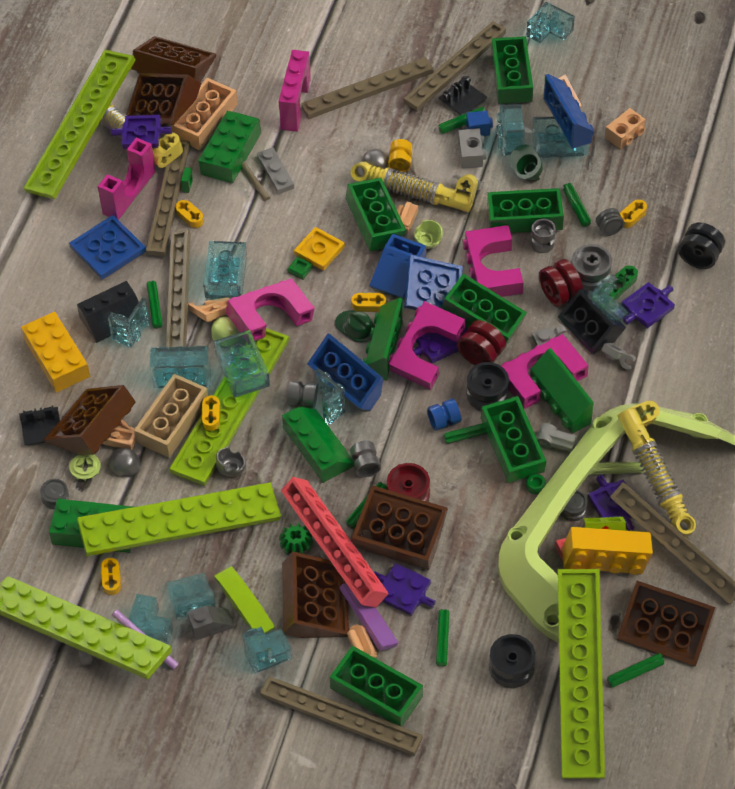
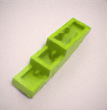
[214,566,275,639]

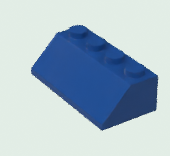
[543,74,594,149]
[307,333,383,411]

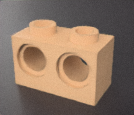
[605,108,646,150]

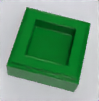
[181,167,193,193]
[287,256,313,280]

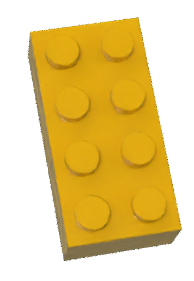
[21,311,90,393]
[562,527,653,575]

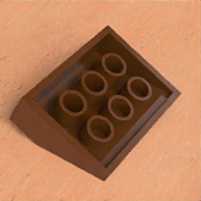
[131,36,216,82]
[126,73,202,125]
[44,385,136,455]
[352,485,448,570]
[282,552,349,638]
[617,580,717,666]

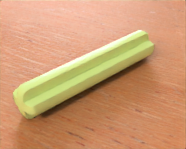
[589,461,645,475]

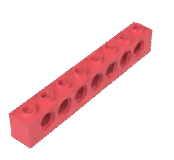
[281,477,389,607]

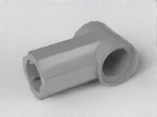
[536,423,577,452]

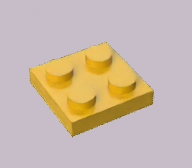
[294,227,345,271]

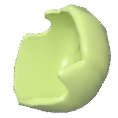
[414,220,443,249]
[211,316,239,345]

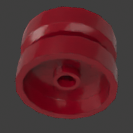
[538,259,583,307]
[457,320,506,366]
[387,463,430,502]

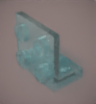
[589,274,629,321]
[108,297,150,348]
[315,368,346,425]
[166,573,216,619]

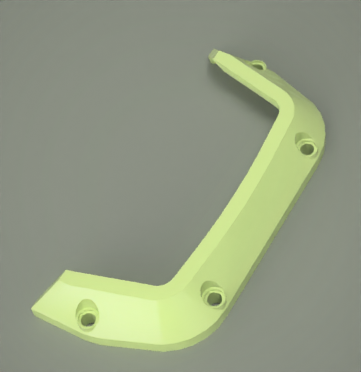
[498,404,735,643]

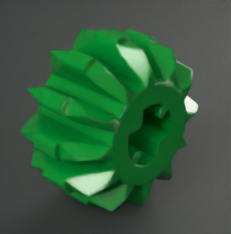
[279,522,313,555]

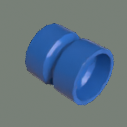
[427,398,462,431]

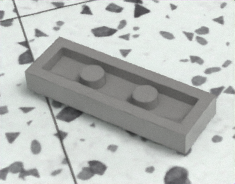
[257,147,295,194]

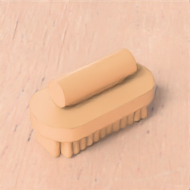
[397,201,418,234]
[347,624,378,658]

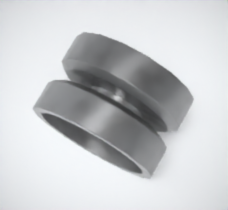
[571,244,613,292]

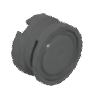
[595,208,625,236]
[40,479,69,509]
[560,490,588,521]

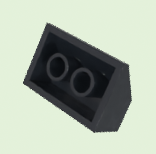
[77,281,146,343]
[558,289,626,354]

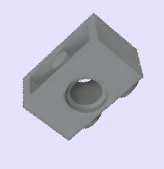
[458,128,486,169]

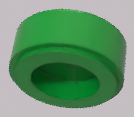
[526,474,546,494]

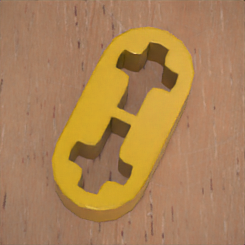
[620,199,647,228]
[176,200,204,228]
[351,293,386,312]
[202,395,220,431]
[101,557,121,595]

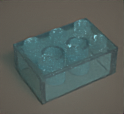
[532,116,590,158]
[203,241,247,299]
[214,330,270,398]
[150,346,211,388]

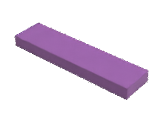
[340,583,399,651]

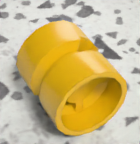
[388,139,413,173]

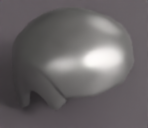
[362,149,389,172]
[216,447,246,477]
[109,448,141,477]

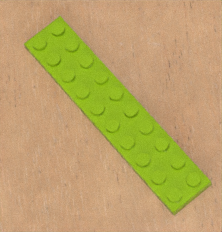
[24,49,136,199]
[170,328,289,486]
[77,482,281,556]
[558,569,605,779]
[0,576,172,680]

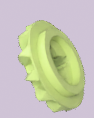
[69,454,101,481]

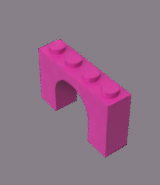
[278,50,311,132]
[98,138,156,220]
[462,225,524,297]
[226,278,315,343]
[388,301,466,390]
[501,334,589,409]

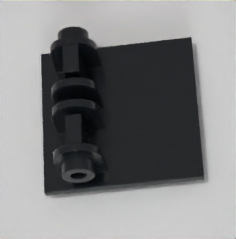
[438,76,487,115]
[19,405,60,446]

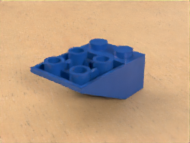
[369,234,426,298]

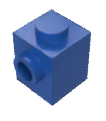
[466,111,493,136]

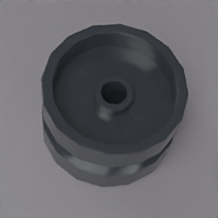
[678,222,726,269]
[466,362,509,411]
[489,634,536,688]

